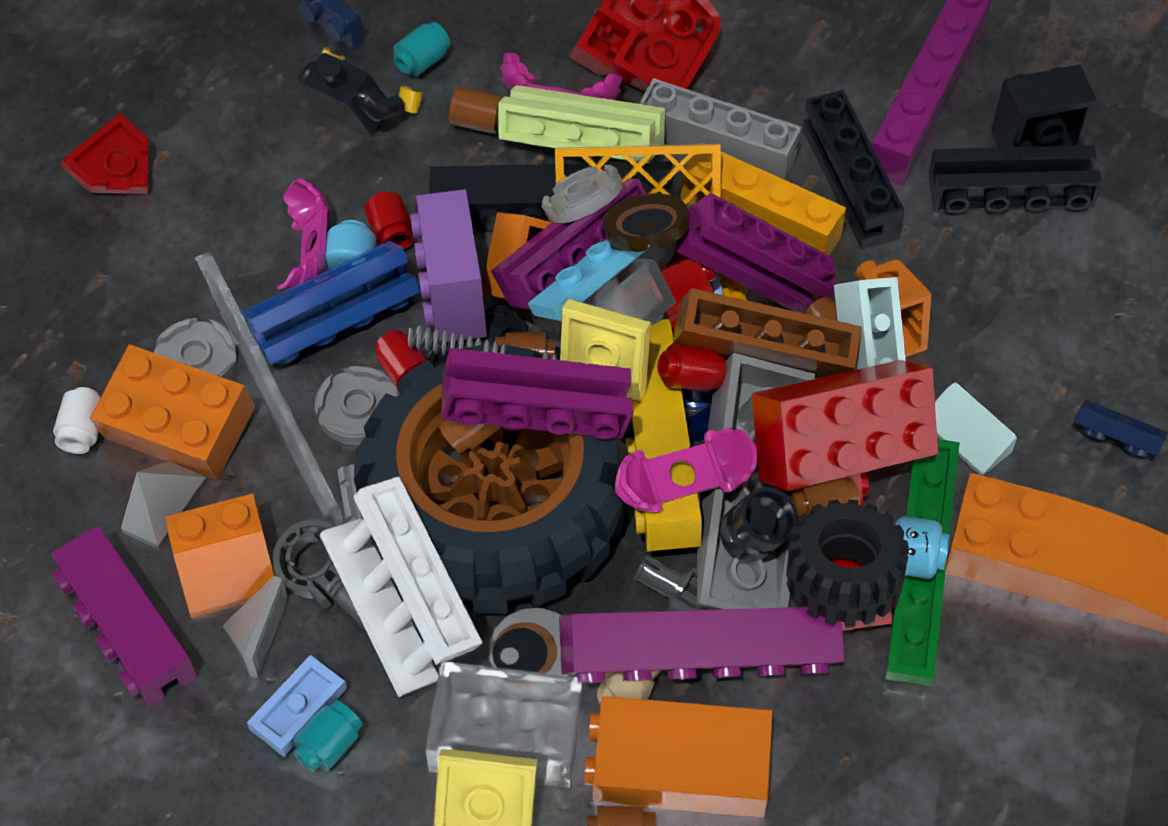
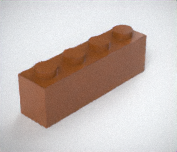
[672,288,862,377]

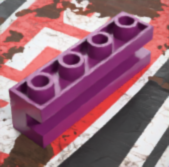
[491,178,646,309]
[677,193,836,313]
[442,348,633,439]
[50,525,197,707]

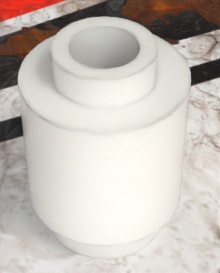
[53,387,101,454]

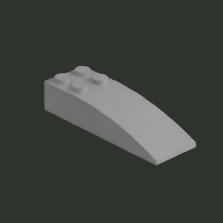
[697,353,815,610]

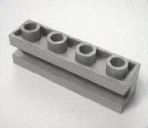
[639,78,801,180]

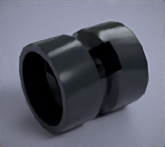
[719,486,798,562]

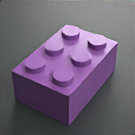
[410,189,487,343]

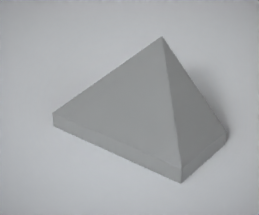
[121,460,207,550]
[222,576,288,678]

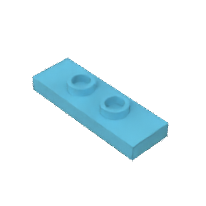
[528,239,650,321]

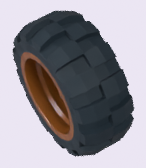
[354,345,628,614]

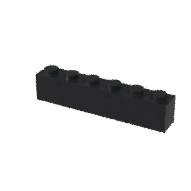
[429,161,674,230]

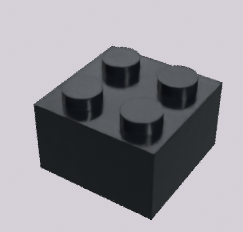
[991,64,1097,147]

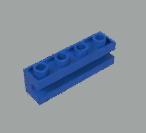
[241,241,421,365]

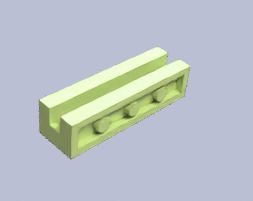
[498,85,665,164]

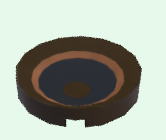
[603,193,689,252]

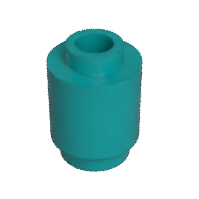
[393,22,451,76]
[293,700,363,772]

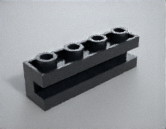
[802,90,905,250]
[928,145,1102,213]

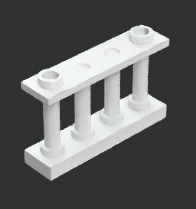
[320,476,482,697]

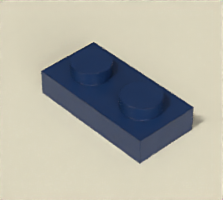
[299,0,364,50]
[1074,399,1167,457]

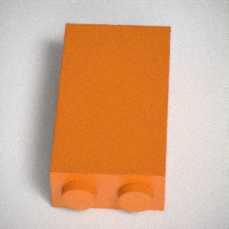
[584,696,772,818]

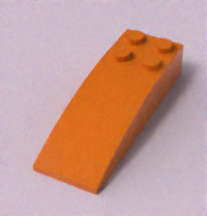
[945,472,1168,634]

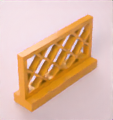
[555,144,721,204]

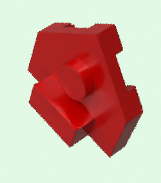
[61,113,148,194]

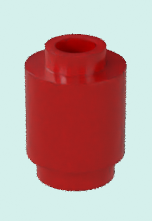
[364,191,414,250]
[374,330,433,390]
[657,343,726,392]

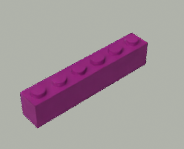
[872,0,992,186]
[559,607,844,683]

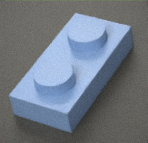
[247,655,347,757]

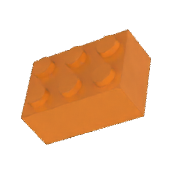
[89,344,255,480]

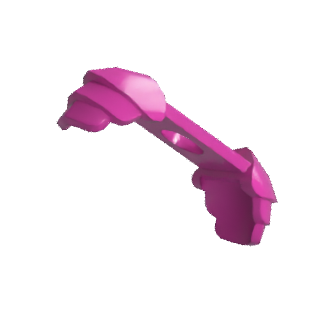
[499,52,622,100]
[277,178,330,291]
[615,428,757,512]

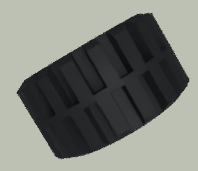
[786,499,909,627]

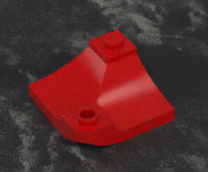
[569,0,721,92]

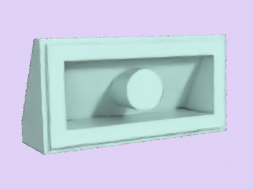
[935,382,1017,476]

